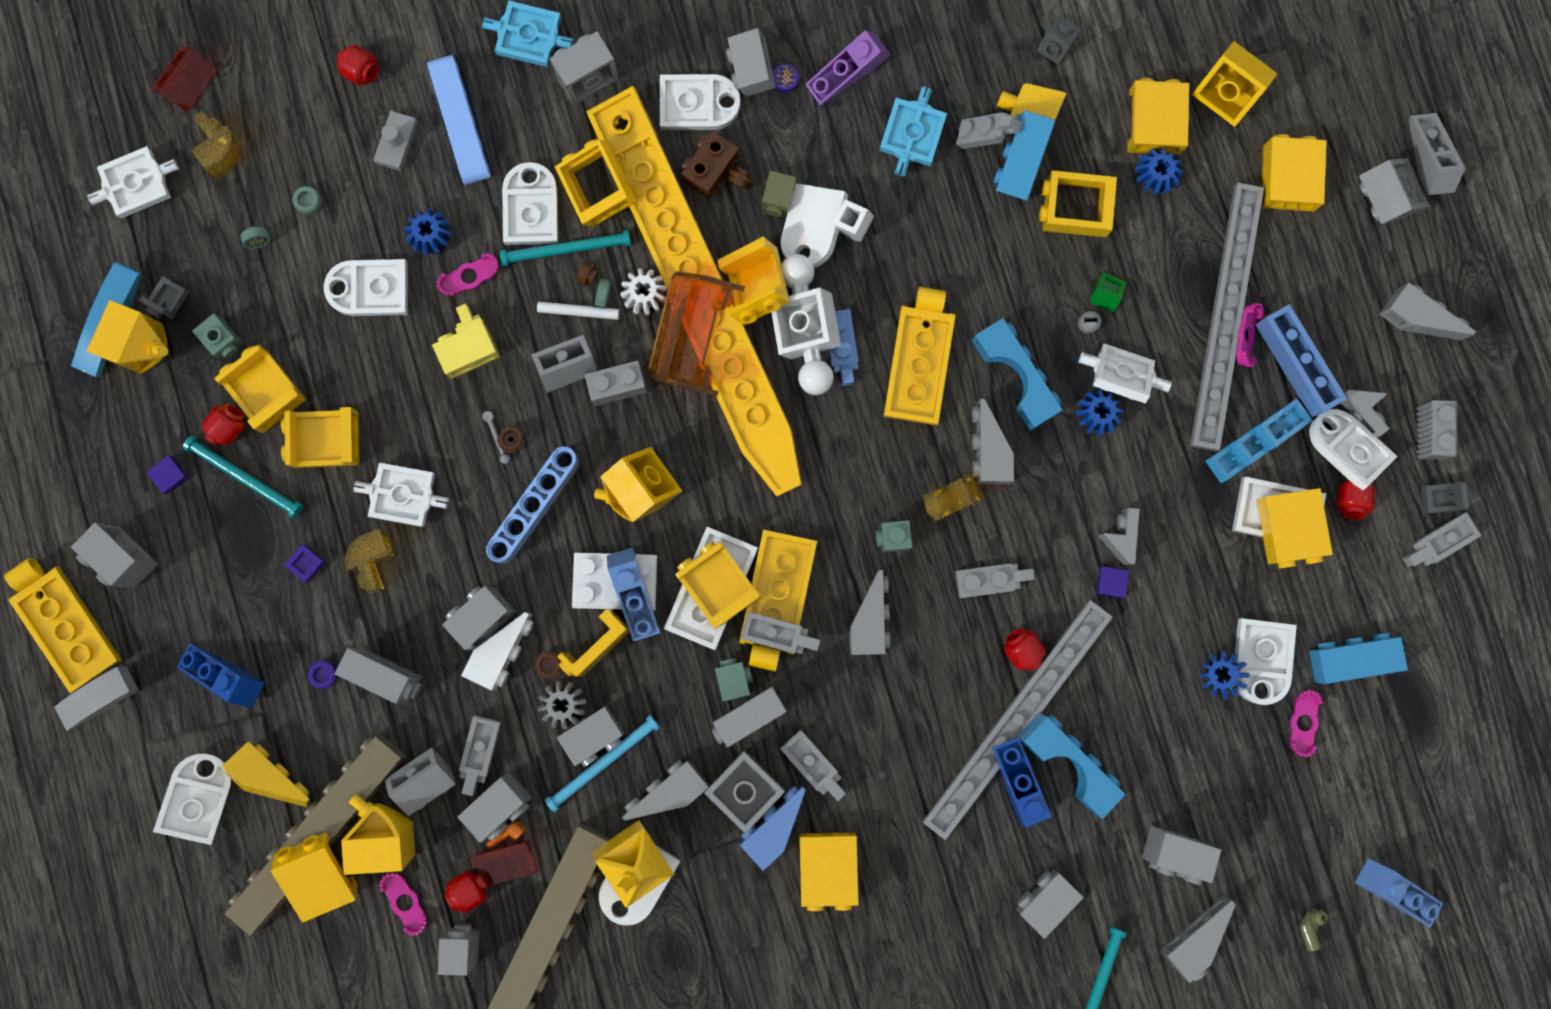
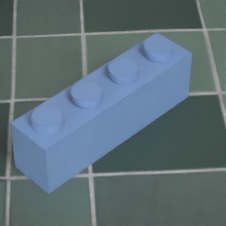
[1255,304,1347,417]

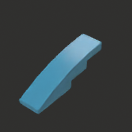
[71,262,141,377]
[1205,398,1313,483]

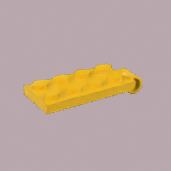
[883,286,955,426]
[739,530,817,671]
[4,558,122,693]

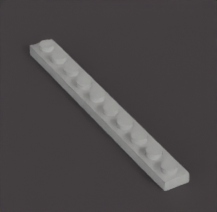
[1190,183,1264,452]
[922,600,1113,840]

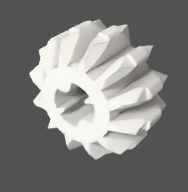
[620,268,667,315]

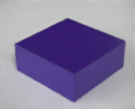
[146,455,189,495]
[284,544,326,583]
[1096,566,1129,598]

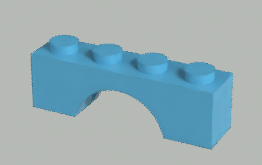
[972,318,1062,431]
[1017,713,1126,819]

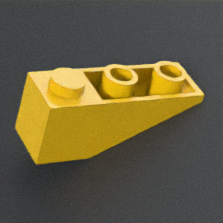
[222,741,310,807]

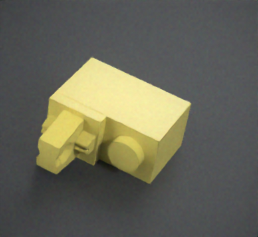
[432,304,501,379]

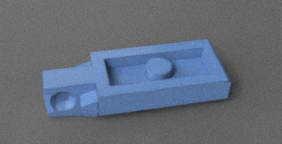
[829,309,859,386]

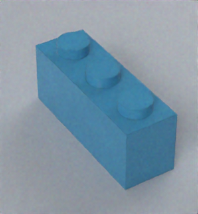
[994,110,1056,201]
[1309,632,1408,684]

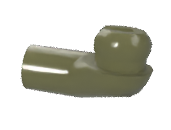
[1300,908,1328,951]

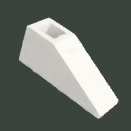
[461,612,534,690]

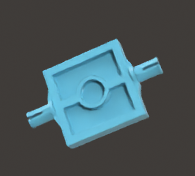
[482,1,574,67]
[879,87,947,176]

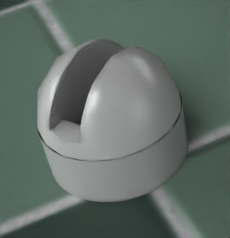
[1078,311,1101,334]

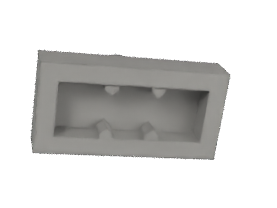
[373,111,418,172]

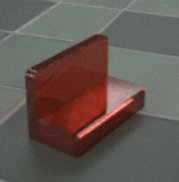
[152,46,217,111]
[470,839,537,886]

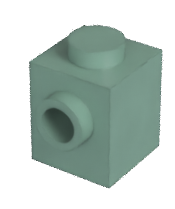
[193,313,244,361]
[875,520,912,553]
[715,658,753,702]

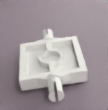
[87,146,179,219]
[1078,343,1172,403]
[354,463,449,527]

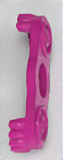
[437,253,499,296]
[1236,303,1264,367]
[1290,690,1323,757]
[379,872,427,936]

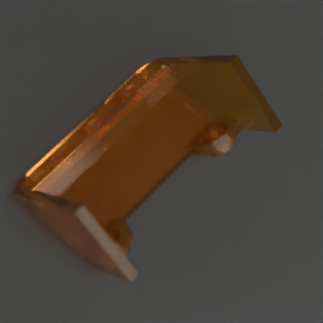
[649,271,745,396]

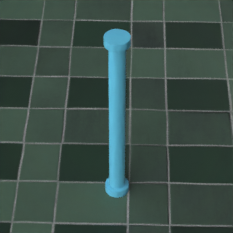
[545,715,661,812]

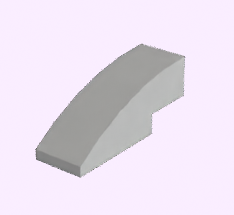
[54,666,139,731]

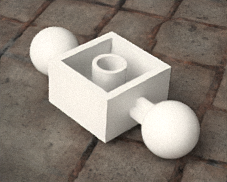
[771,254,841,395]

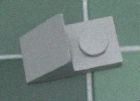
[1340,390,1390,437]
[1098,508,1139,566]

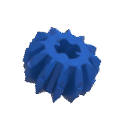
[1135,147,1183,195]
[404,208,452,256]
[1075,389,1124,436]
[1200,651,1250,699]

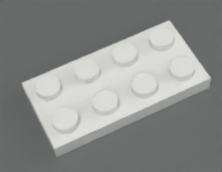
[664,527,758,650]

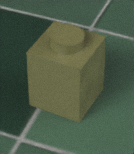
[762,171,796,217]

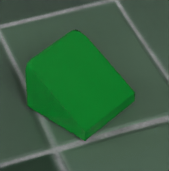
[1090,272,1127,312]

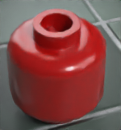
[337,45,379,86]
[202,404,245,445]
[1337,480,1376,520]
[1004,628,1046,671]
[444,870,489,914]

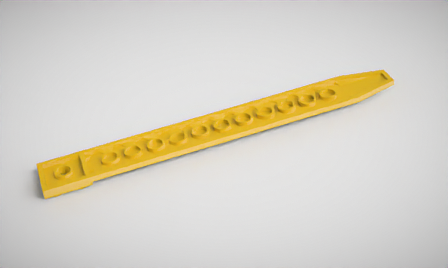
[586,86,802,496]

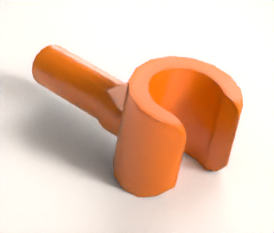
[486,821,526,848]

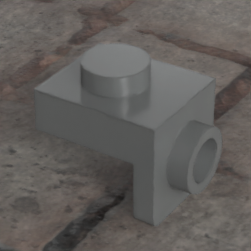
[1037,15,1082,64]
[139,276,189,319]
[1421,481,1471,514]

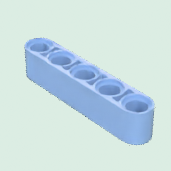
[427,54,491,185]
[486,447,580,564]

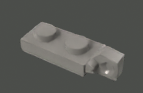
[956,112,1022,149]
[1402,512,1481,567]
[955,563,1035,598]
[741,612,821,654]
[459,715,502,796]
[780,730,846,801]

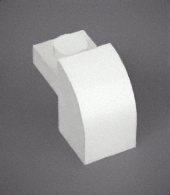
[832,199,874,242]

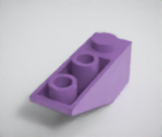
[805,30,891,106]

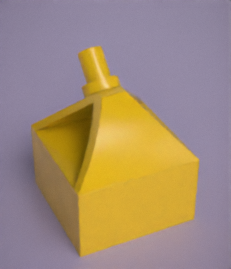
[1192,41,1278,127]
[87,300,168,374]
[594,447,682,522]
[341,794,415,875]
[591,820,675,908]

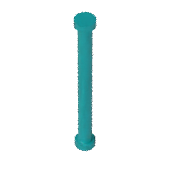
[500,230,631,266]
[183,435,303,519]
[1086,926,1127,1009]

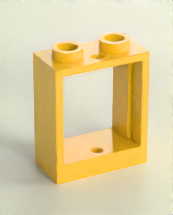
[555,139,637,227]
[1039,170,1117,237]

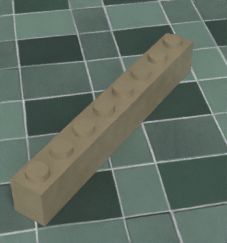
[225,735,407,936]
[488,823,611,1009]

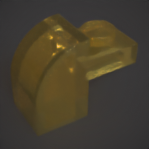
[191,110,241,180]
[923,474,983,521]
[345,529,395,594]

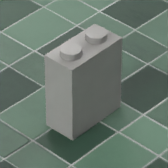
[335,648,422,704]
[711,686,787,748]

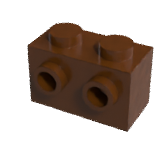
[681,130,739,199]

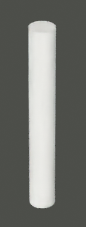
[537,302,620,320]

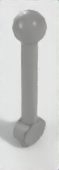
[482,411,511,464]

